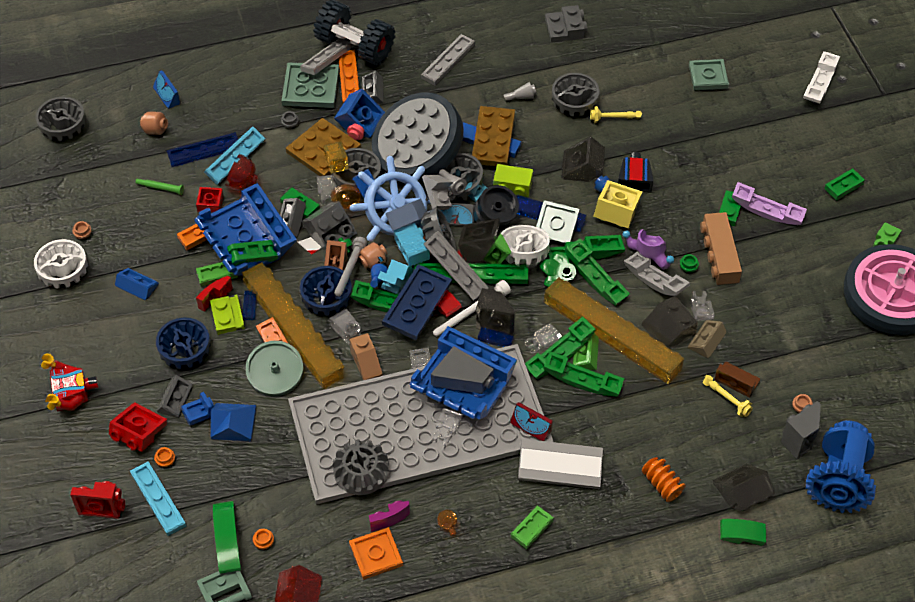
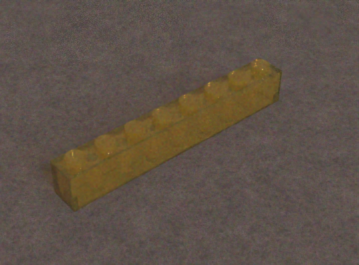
[242,262,344,389]
[544,277,684,384]

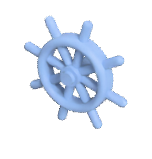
[350,156,431,251]

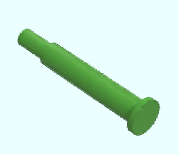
[136,179,184,196]

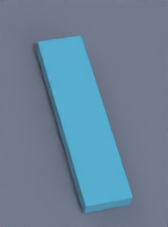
[204,126,265,185]
[130,462,186,536]

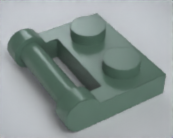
[197,571,252,602]

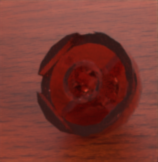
[225,154,258,191]

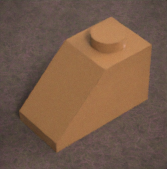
[349,333,383,380]

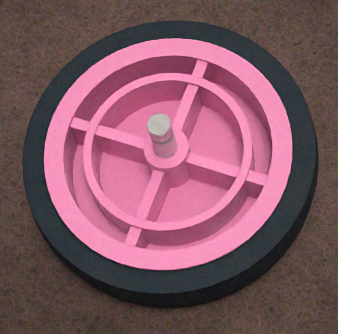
[844,244,915,335]

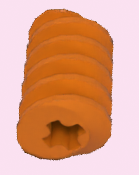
[641,457,686,502]

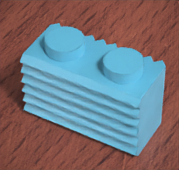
[393,223,430,267]

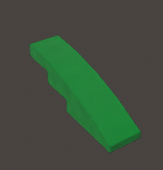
[546,235,625,264]

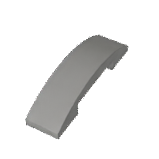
[624,251,690,296]

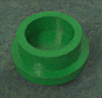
[680,254,699,272]

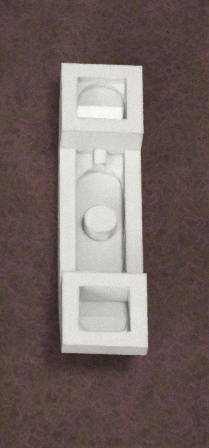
[803,52,840,103]

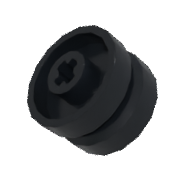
[473,185,519,233]

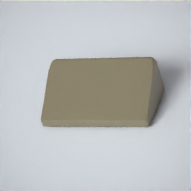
[688,320,726,358]

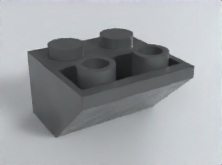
[302,201,357,251]
[781,401,821,459]

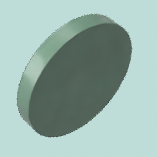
[246,341,303,397]

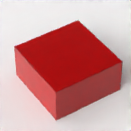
[196,187,224,213]

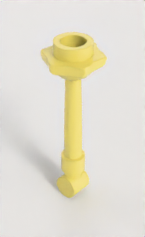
[590,106,642,124]
[703,375,753,417]

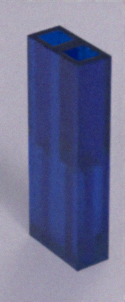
[242,291,257,320]
[478,327,514,347]

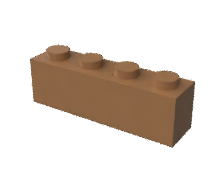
[700,212,742,285]

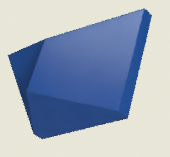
[211,403,256,441]

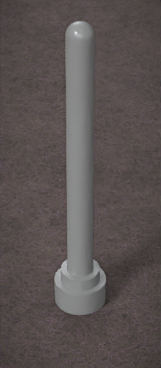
[335,237,368,296]

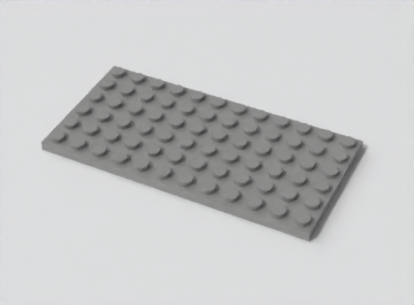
[288,344,553,504]

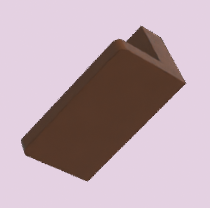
[714,362,760,398]

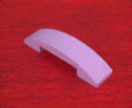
[732,182,807,225]

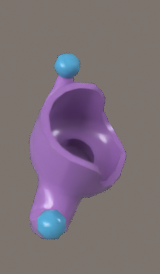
[623,229,674,270]

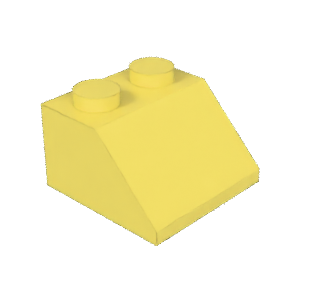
[593,180,642,228]

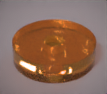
[331,184,361,209]

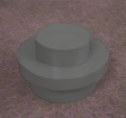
[281,111,299,128]

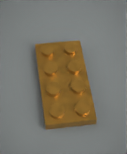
[472,106,515,166]

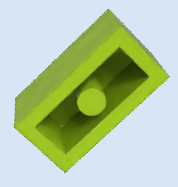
[493,164,533,198]

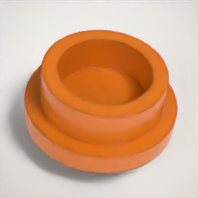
[154,447,175,467]
[253,529,274,549]

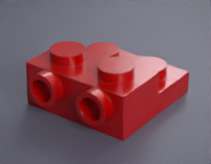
[109,402,167,452]
[70,481,125,519]

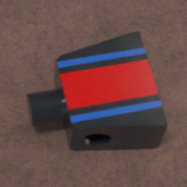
[618,152,653,193]

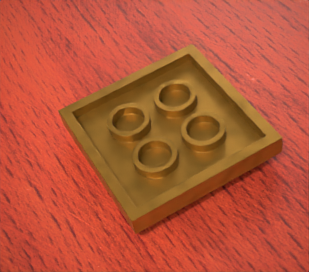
[285,118,361,180]

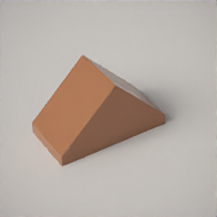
[324,240,348,271]

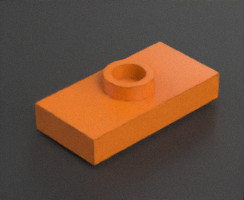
[256,317,288,343]

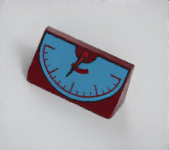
[510,402,553,441]

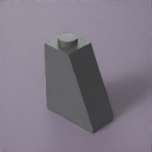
[431,346,495,394]

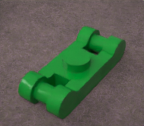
[227,240,278,266]

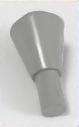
[504,82,536,101]
[439,169,467,195]

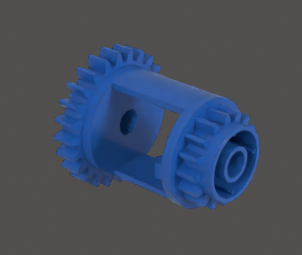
[805,421,876,513]

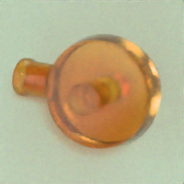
[437,509,457,536]

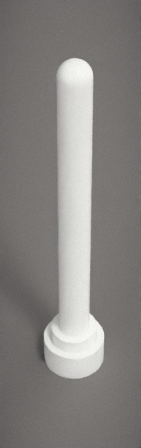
[433,280,511,337]

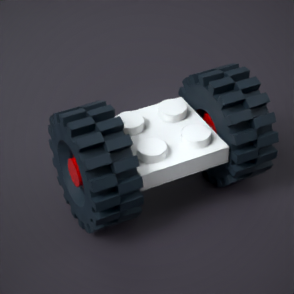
[313,0,396,66]

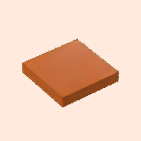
[349,527,403,580]

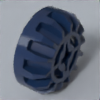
[300,266,352,315]
[156,317,211,369]

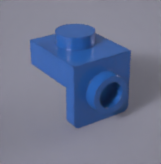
[181,392,214,426]

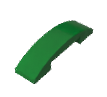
[566,239,630,306]
[351,280,399,312]
[525,317,596,379]
[543,351,624,396]
[213,501,241,574]

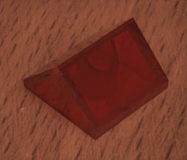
[274,565,322,602]

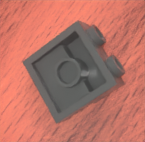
[545,5,587,42]

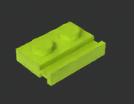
[210,294,245,335]

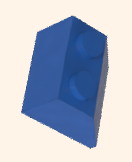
[334,89,385,138]

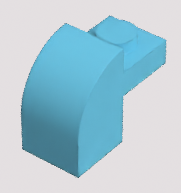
[378,260,414,294]

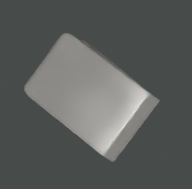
[422,175,453,210]

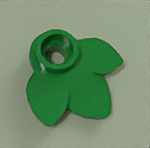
[539,251,576,288]

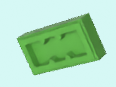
[196,262,238,287]
[511,505,554,549]

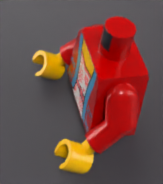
[41,353,98,411]

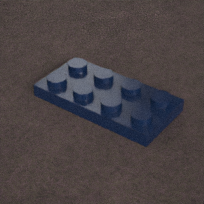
[382,264,452,341]

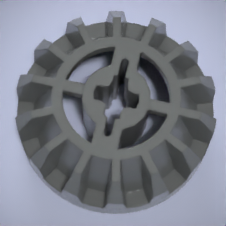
[551,73,599,116]
[36,97,86,141]
[332,148,381,194]
[437,153,484,201]
[421,207,457,251]
[333,439,389,495]

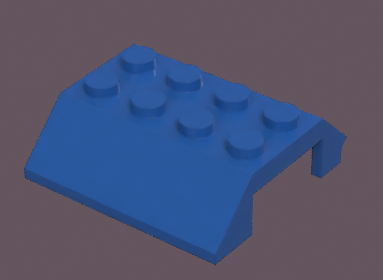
[194,183,297,275]
[410,326,517,420]

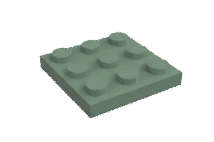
[281,63,339,108]

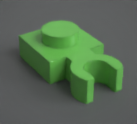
[873,222,902,247]

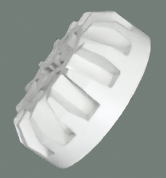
[501,225,550,267]
[34,239,88,288]

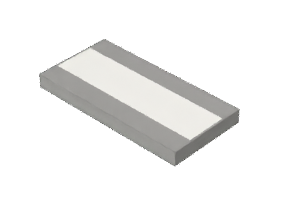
[518,439,603,489]

